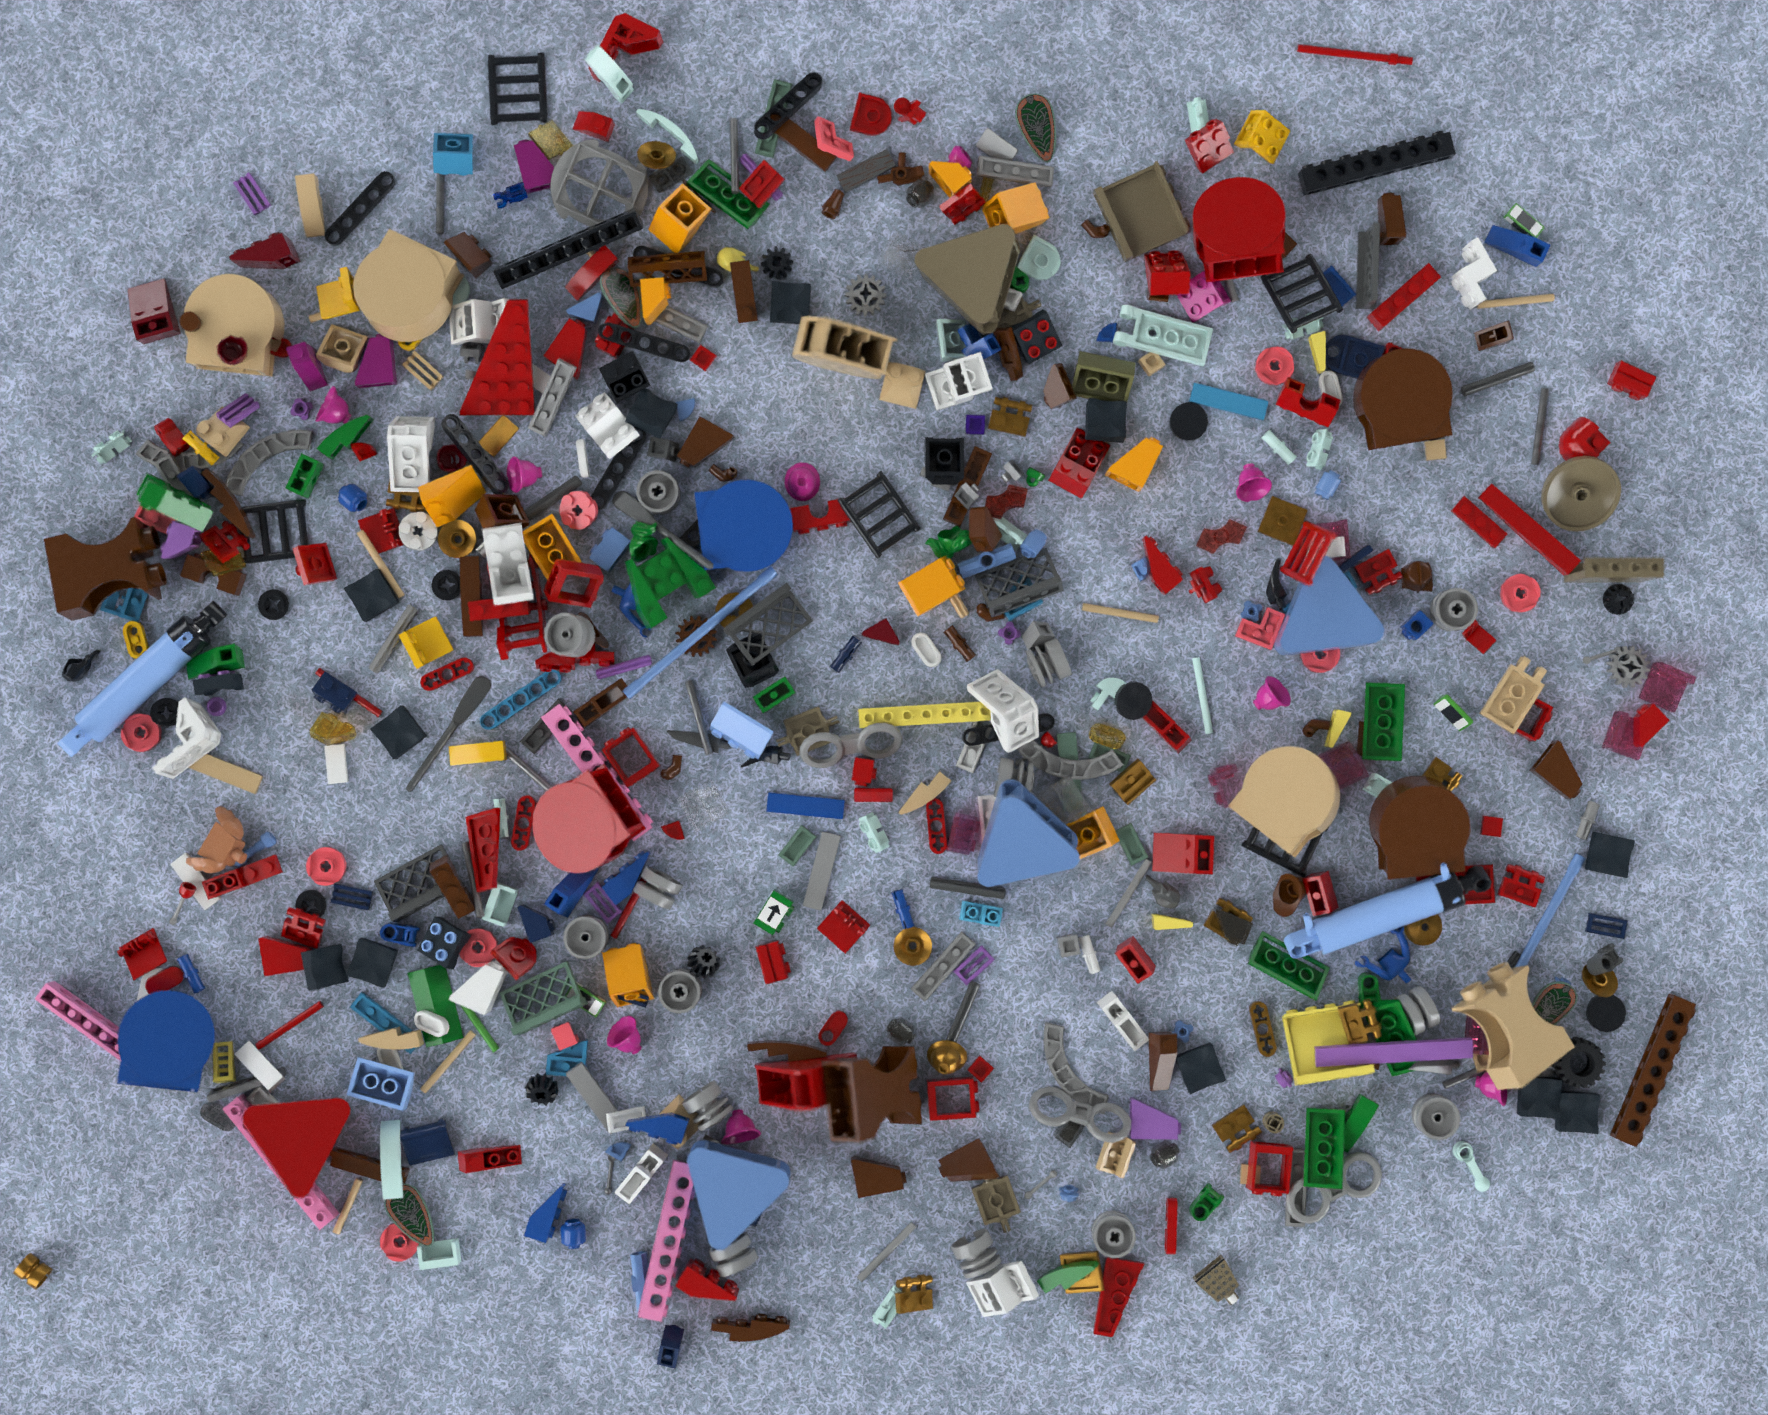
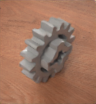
[845,274,886,317]
[1606,646,1650,688]

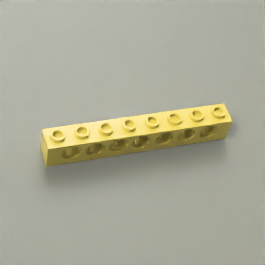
[858,702,991,728]

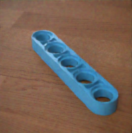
[480,669,562,730]

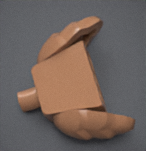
[186,806,247,873]

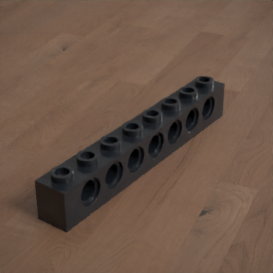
[1298,131,1456,196]
[493,207,644,289]

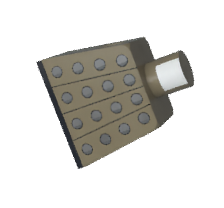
[1193,1255,1239,1305]

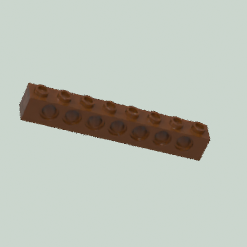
[1610,993,1696,1147]

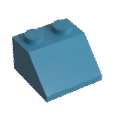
[433,133,473,176]

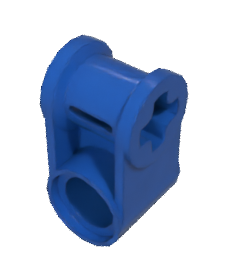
[380,922,420,947]

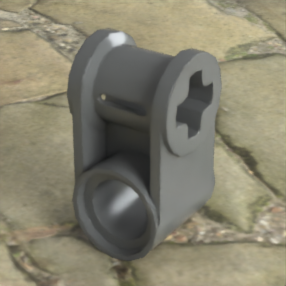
[1587,943,1623,976]

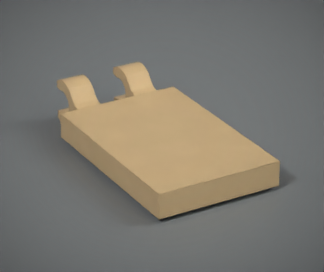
[1479,656,1547,734]

